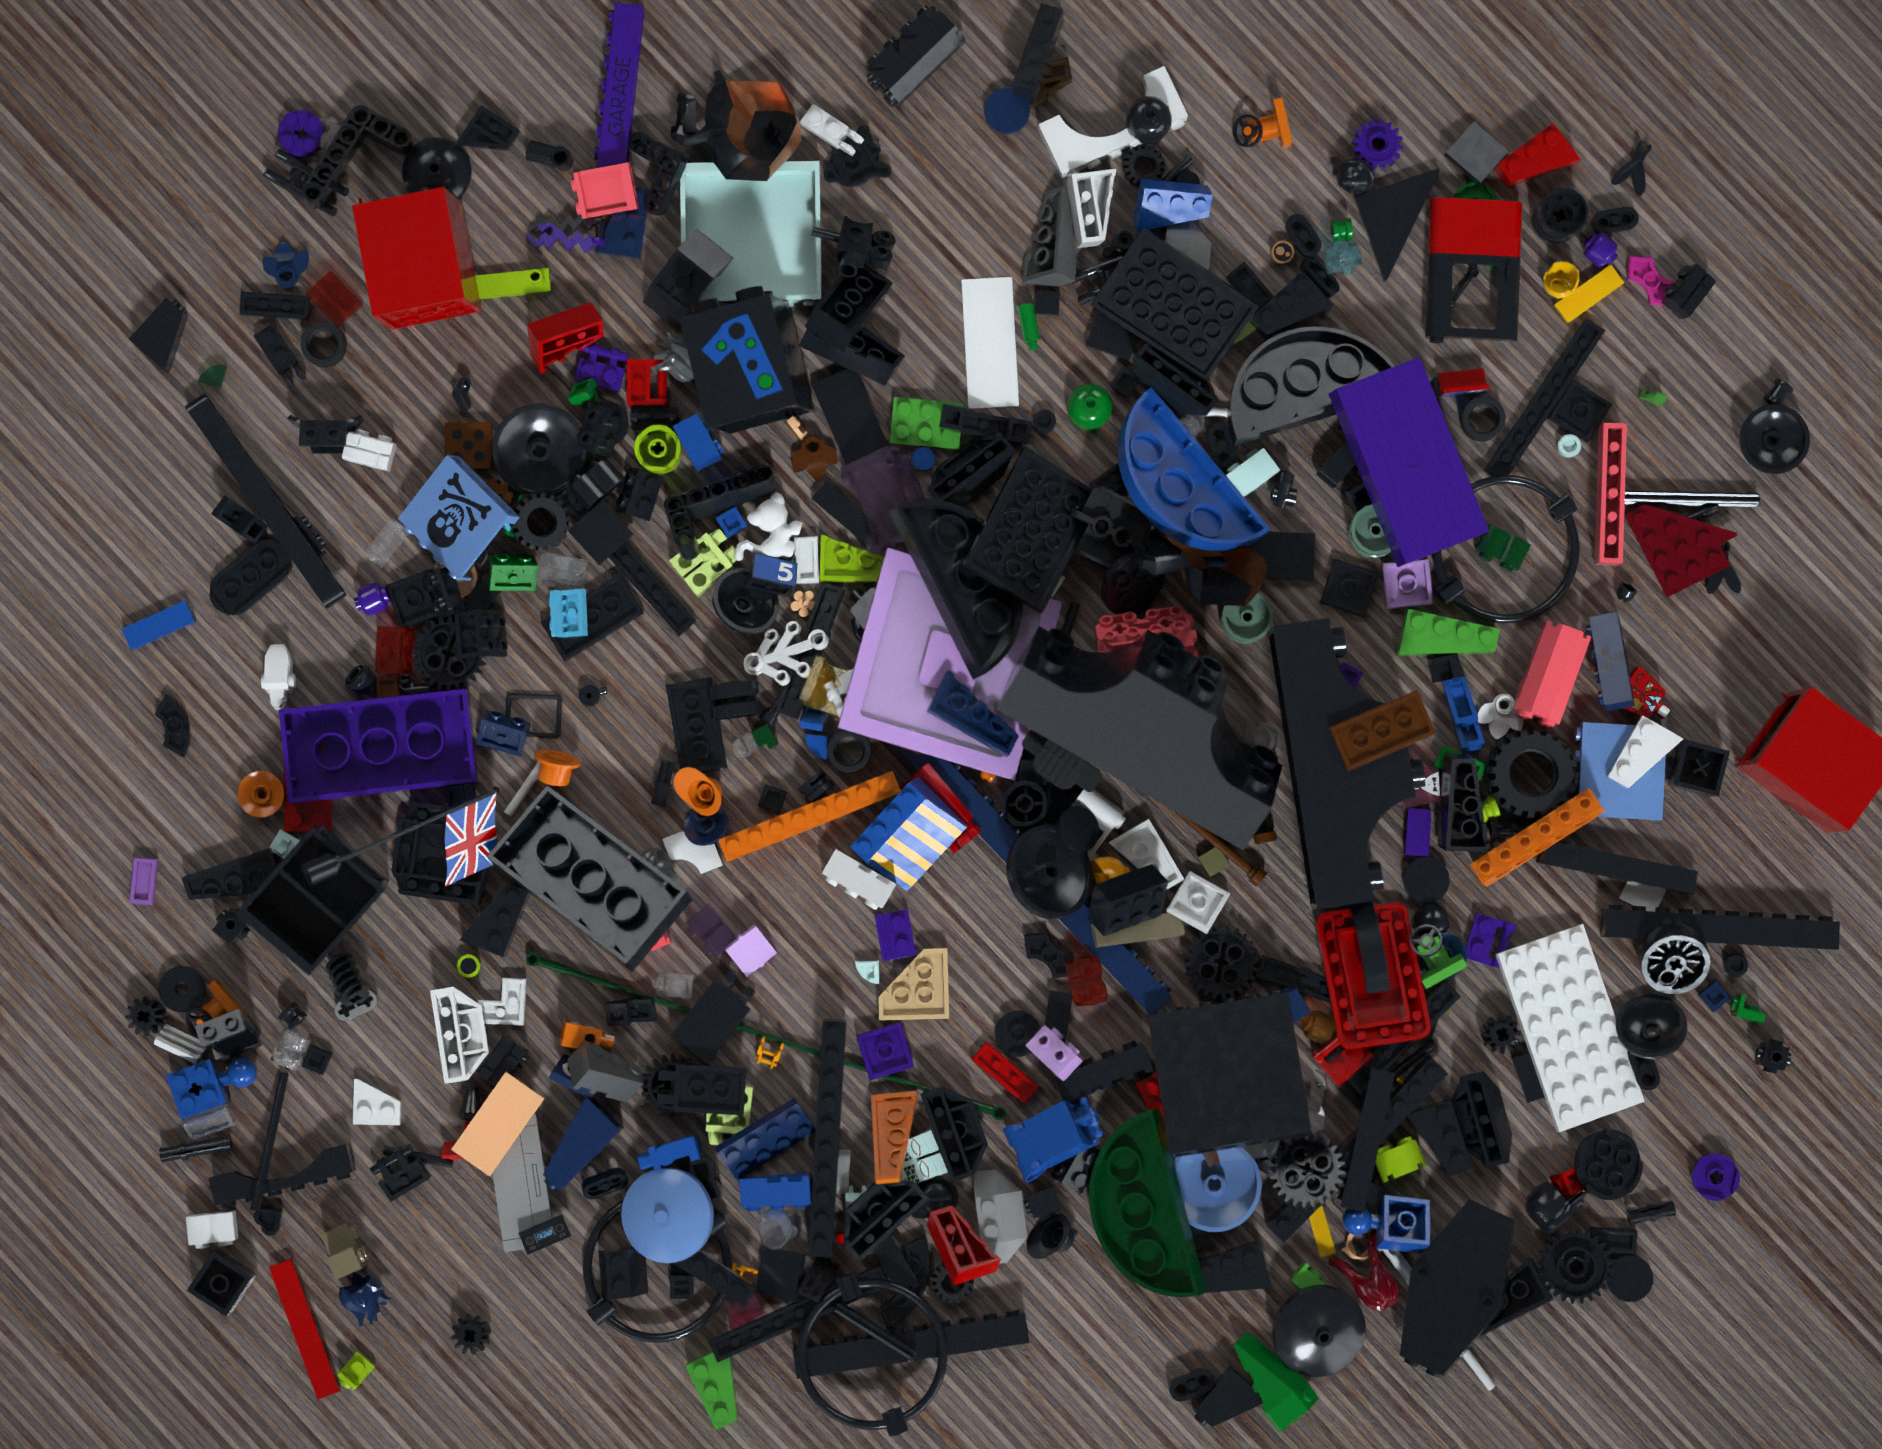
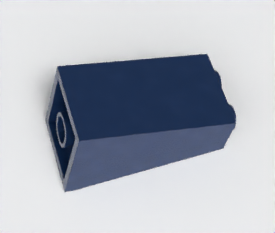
[543,1097,624,1191]

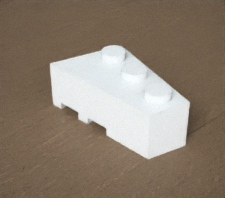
[1066,169,1116,248]
[822,849,897,910]

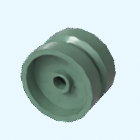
[1348,505,1391,559]
[1220,593,1274,644]

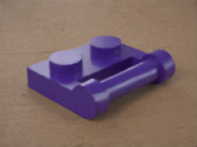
[1465,913,1517,969]

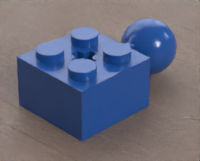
[165,1057,257,1120]
[1342,1195,1430,1253]

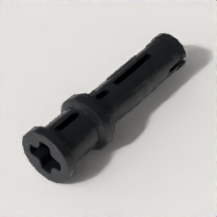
[1488,817,1543,842]

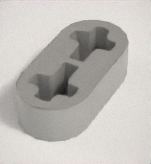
[335,990,379,1021]
[836,1149,851,1194]

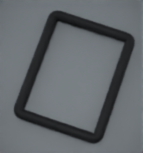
[506,693,562,738]

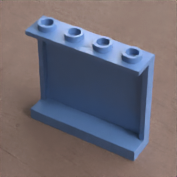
[1572,722,1667,821]

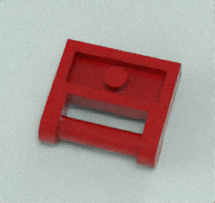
[627,359,669,407]
[1311,1036,1374,1087]

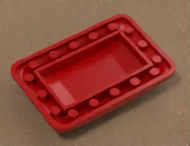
[1316,902,1431,1049]

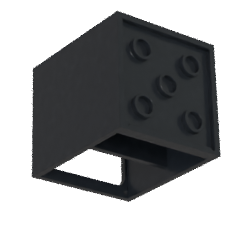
[236,820,389,976]

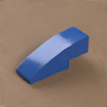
[1442,676,1485,754]

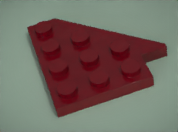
[1624,504,1738,598]

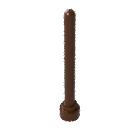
[1175,812,1267,887]

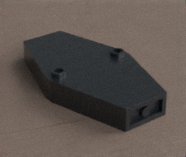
[1400,1199,1515,1378]

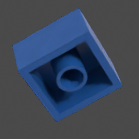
[673,413,723,472]

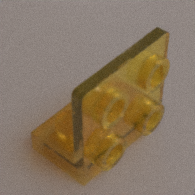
[800,656,848,716]

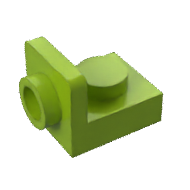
[337,1350,376,1390]

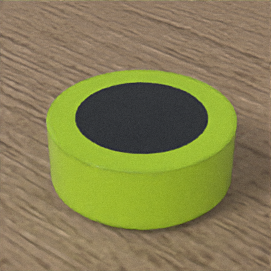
[457,954,481,978]

